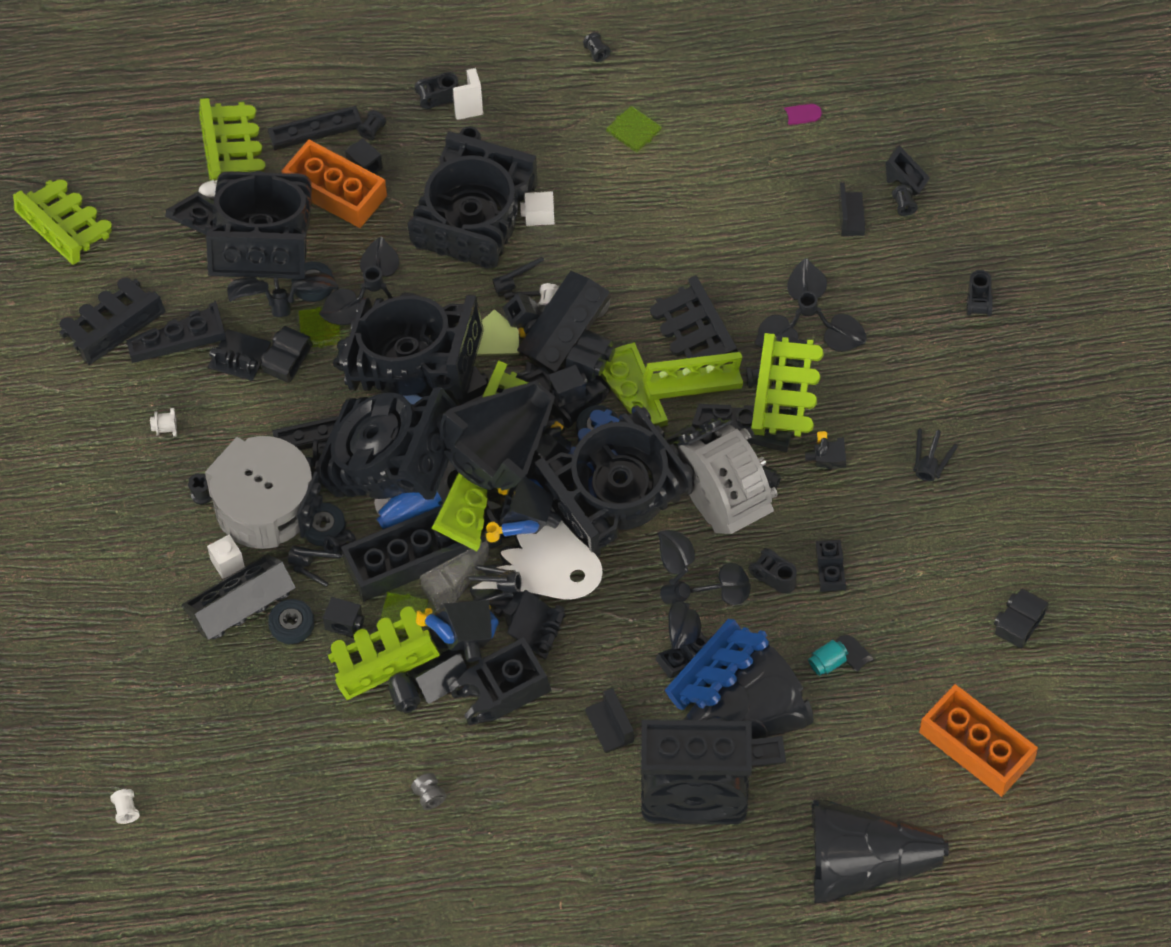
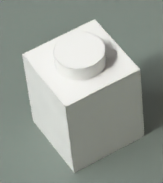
[520,192,554,226]
[207,534,245,579]

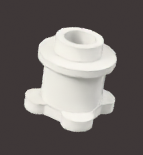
[150,408,177,437]

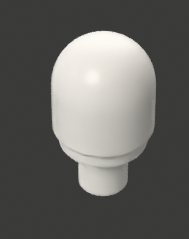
[199,180,217,200]

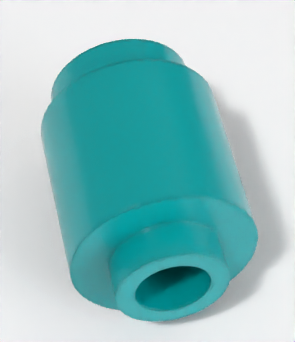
[808,640,848,676]

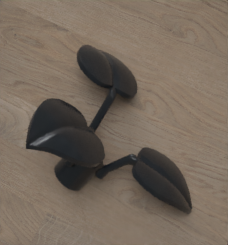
[319,236,418,325]
[755,258,867,352]
[227,272,339,317]
[657,530,751,650]

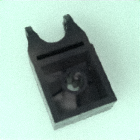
[449,637,551,725]

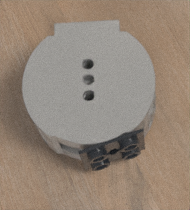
[205,436,323,549]

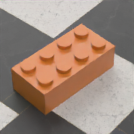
[281,140,387,228]
[919,684,1038,797]

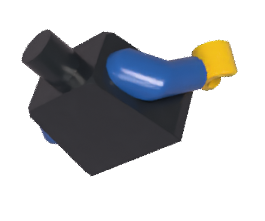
[486,476,562,542]
[416,600,498,662]

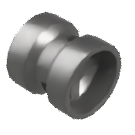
[411,773,447,810]

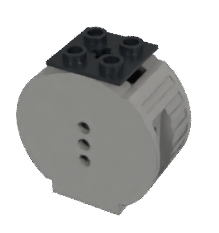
[672,418,778,534]

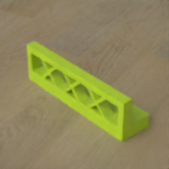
[643,352,743,400]

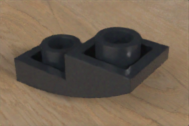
[815,540,846,592]
[655,632,708,678]

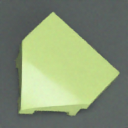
[477,309,519,356]

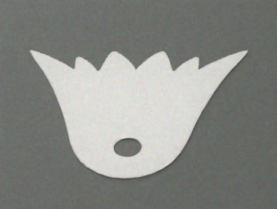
[472,507,603,599]

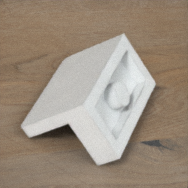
[453,68,483,120]

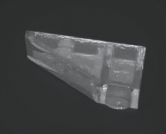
[420,541,490,611]

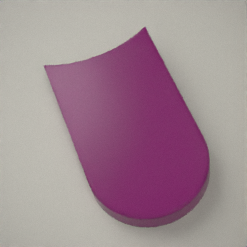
[784,104,822,125]

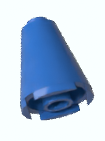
[376,492,443,530]

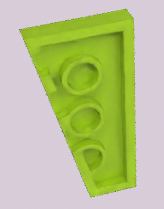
[601,342,668,427]
[432,472,488,551]

